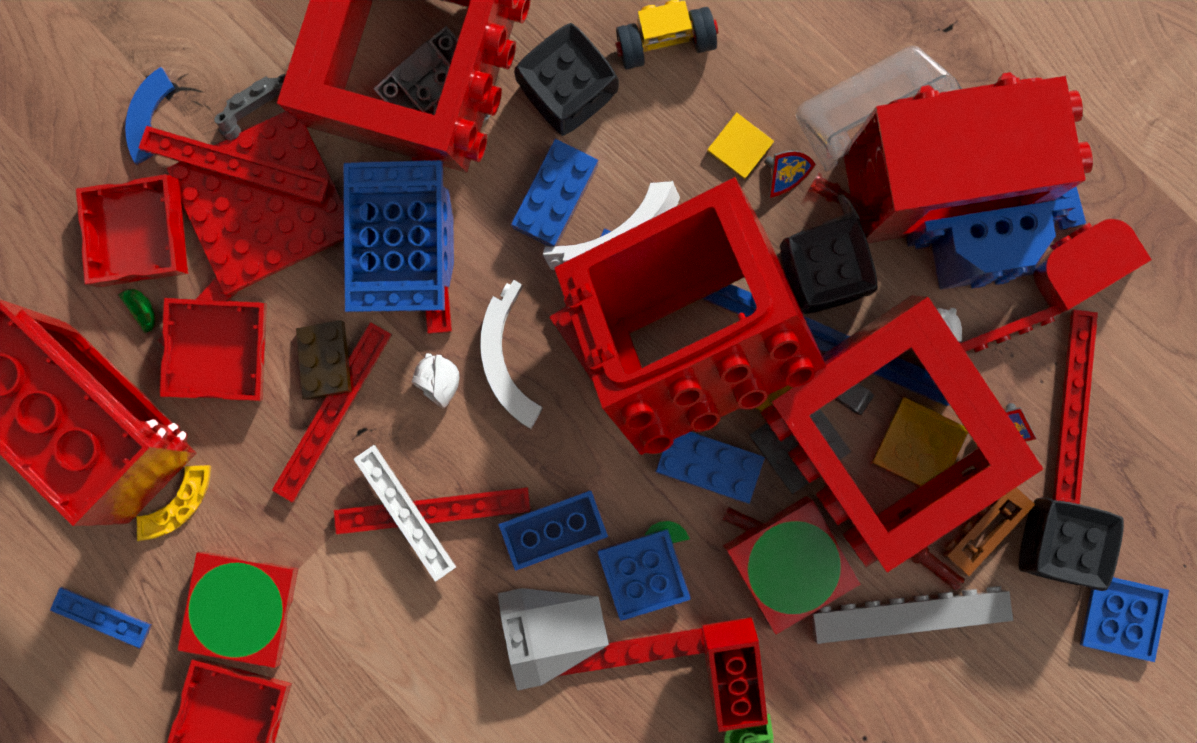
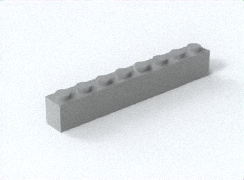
[811,586,1013,644]

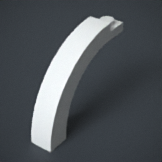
[543,181,680,270]
[481,280,543,429]

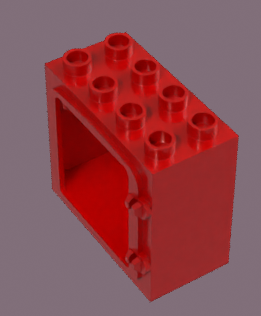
[277,0,531,173]
[843,72,1093,243]
[554,177,826,455]
[760,295,1044,573]
[0,299,197,526]

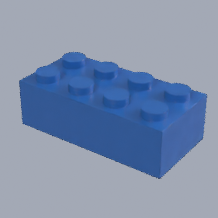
[511,138,598,247]
[655,432,765,504]
[498,491,608,571]

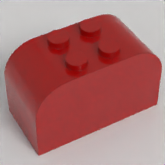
[1034,219,1152,313]
[702,617,768,732]

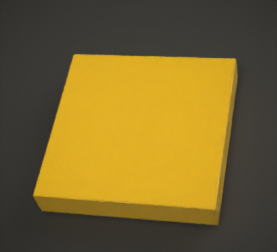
[707,112,774,180]

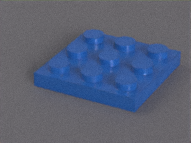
[597,528,691,621]
[1080,577,1169,662]

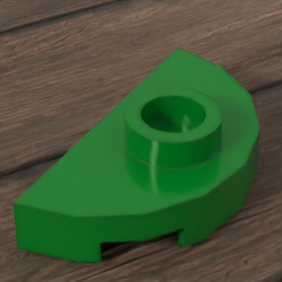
[118,289,155,333]
[644,521,690,543]

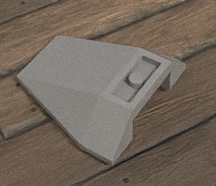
[373,26,490,122]
[498,588,609,691]

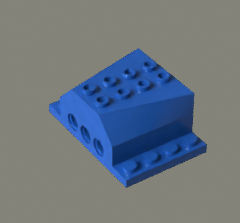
[344,160,454,312]
[906,197,1076,290]

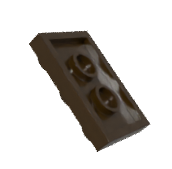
[296,320,352,400]

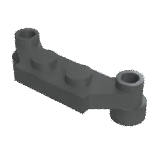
[214,74,286,140]

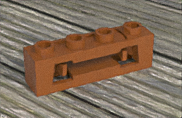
[942,487,1035,576]

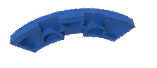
[125,67,175,165]

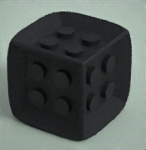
[514,23,619,136]
[780,218,878,314]
[1019,498,1124,591]

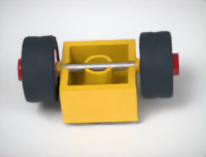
[615,0,719,69]

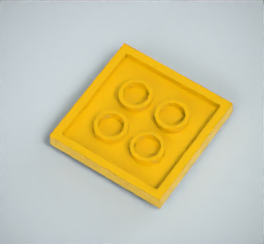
[872,397,968,486]

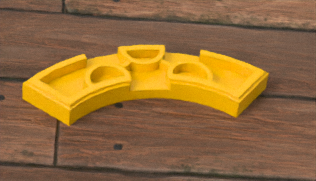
[137,465,211,541]

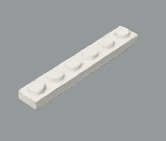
[354,445,456,581]

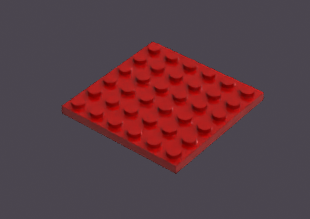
[166,111,344,296]

